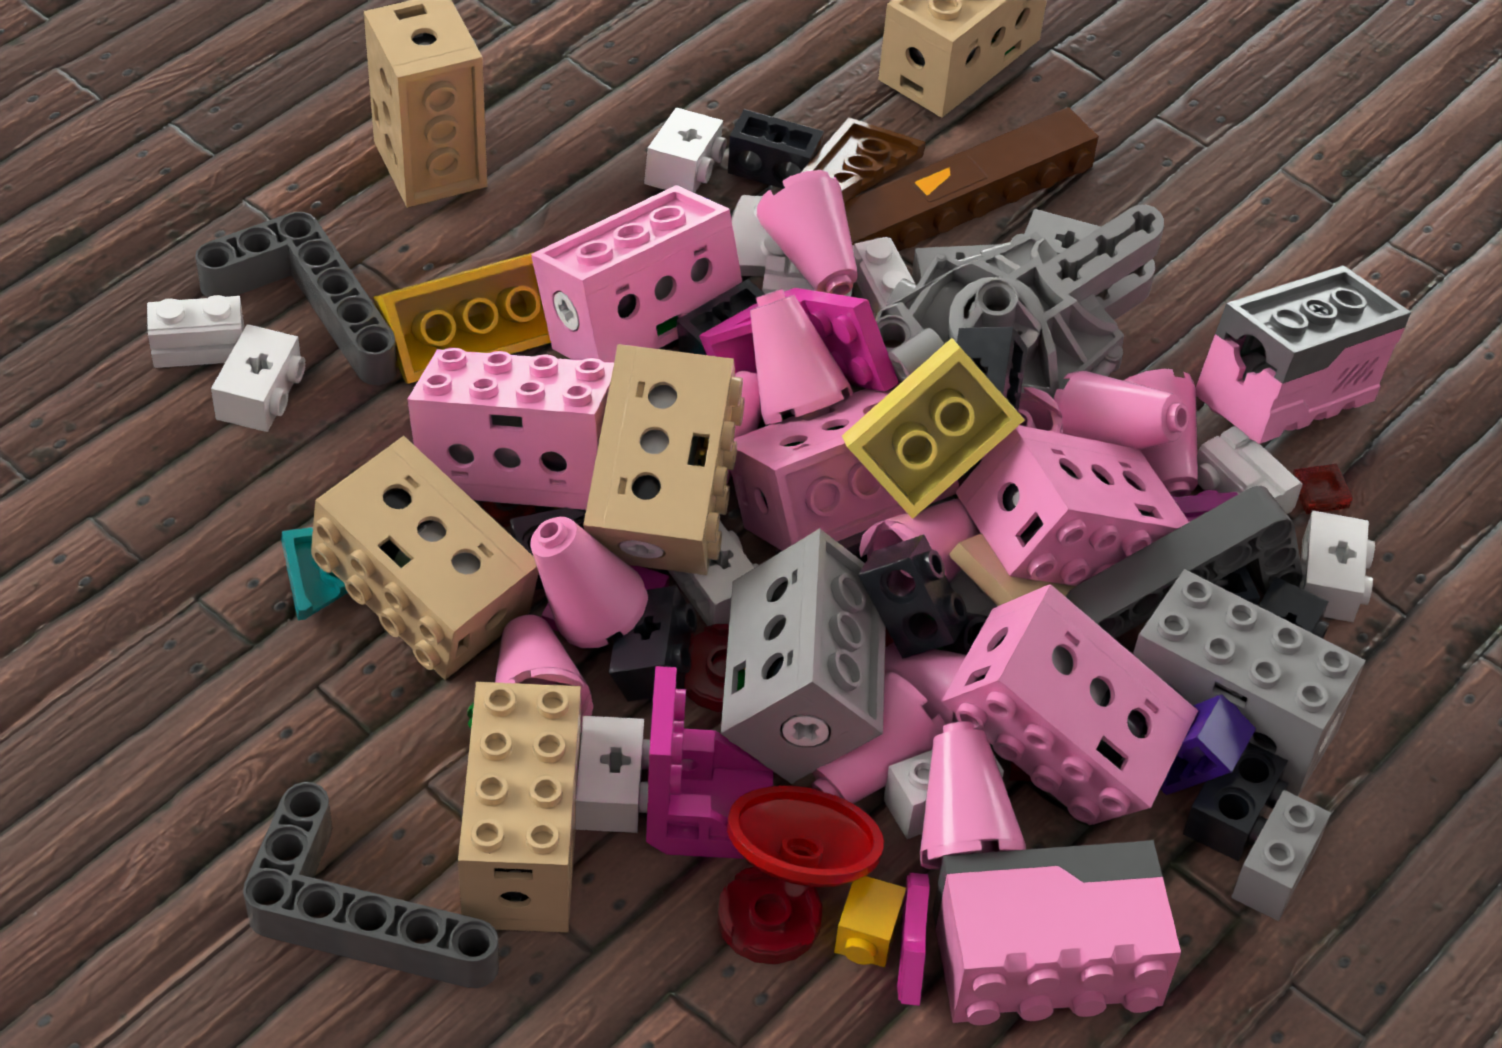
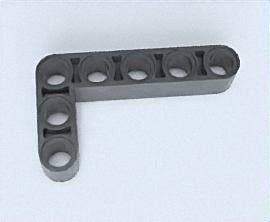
[195,212,398,385]
[1066,486,1303,639]
[243,782,499,988]

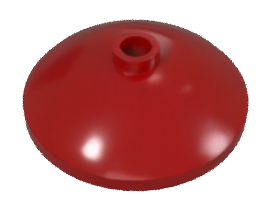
[727,786,884,887]

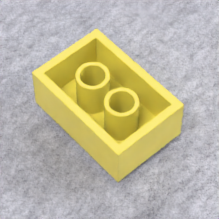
[842,338,1025,519]

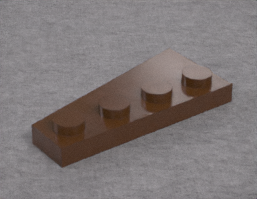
[801,118,926,202]

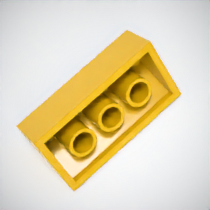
[373,251,551,384]

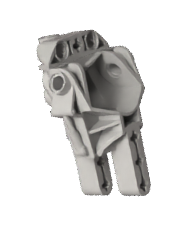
[875,204,1164,398]

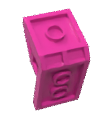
[699,288,899,392]
[646,666,773,859]

